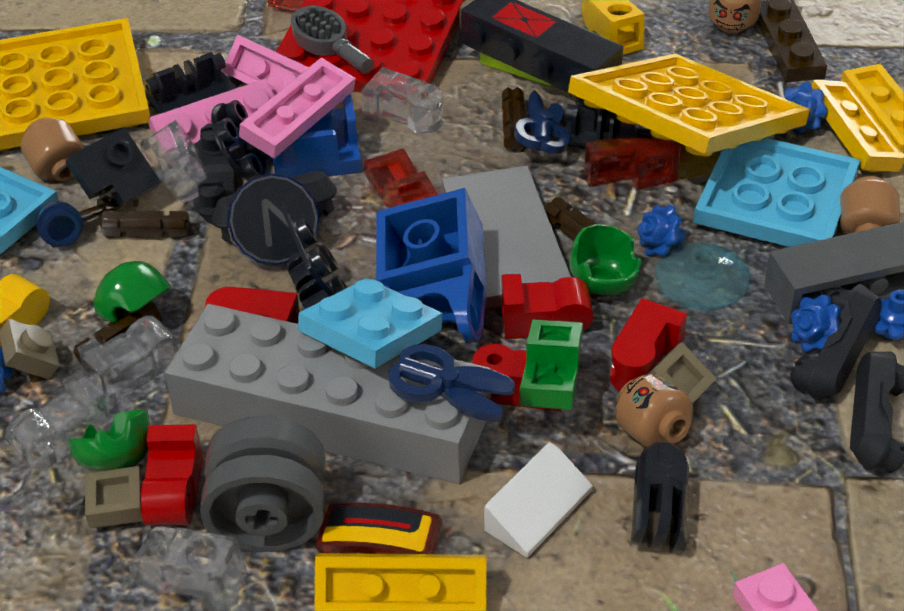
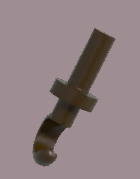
[79,197,139,222]

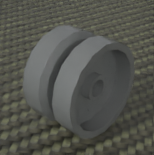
[200,416,325,552]

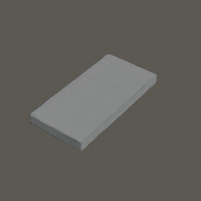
[442,165,571,309]

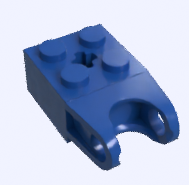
[376,188,487,345]

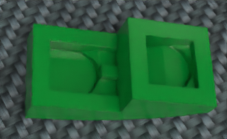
[520,320,583,410]

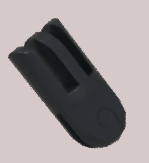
[631,442,689,554]

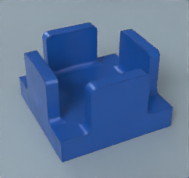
[273,94,362,178]

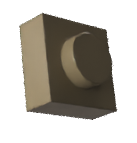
[0,319,59,379]
[649,342,717,404]
[85,466,143,529]

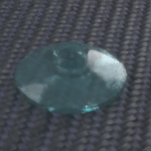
[655,242,750,310]

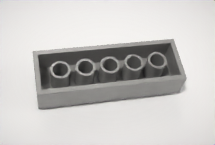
[164,304,491,484]

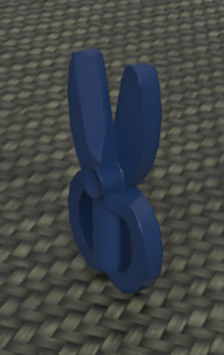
[514,90,570,154]
[388,344,515,422]

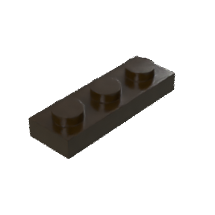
[757,0,827,83]

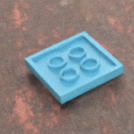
[693,137,860,247]

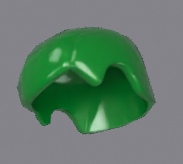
[569,224,642,296]
[93,261,171,323]
[69,410,150,472]

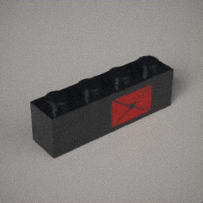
[461,0,624,99]

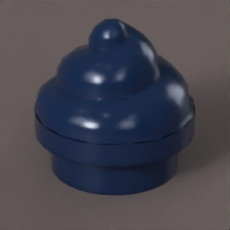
[36,201,83,247]

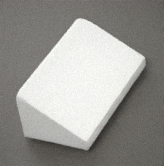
[484,442,593,558]

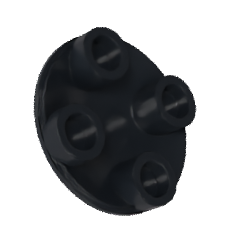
[211,100,271,183]

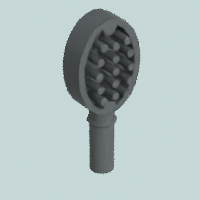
[291,5,374,74]

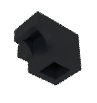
[65,127,161,208]

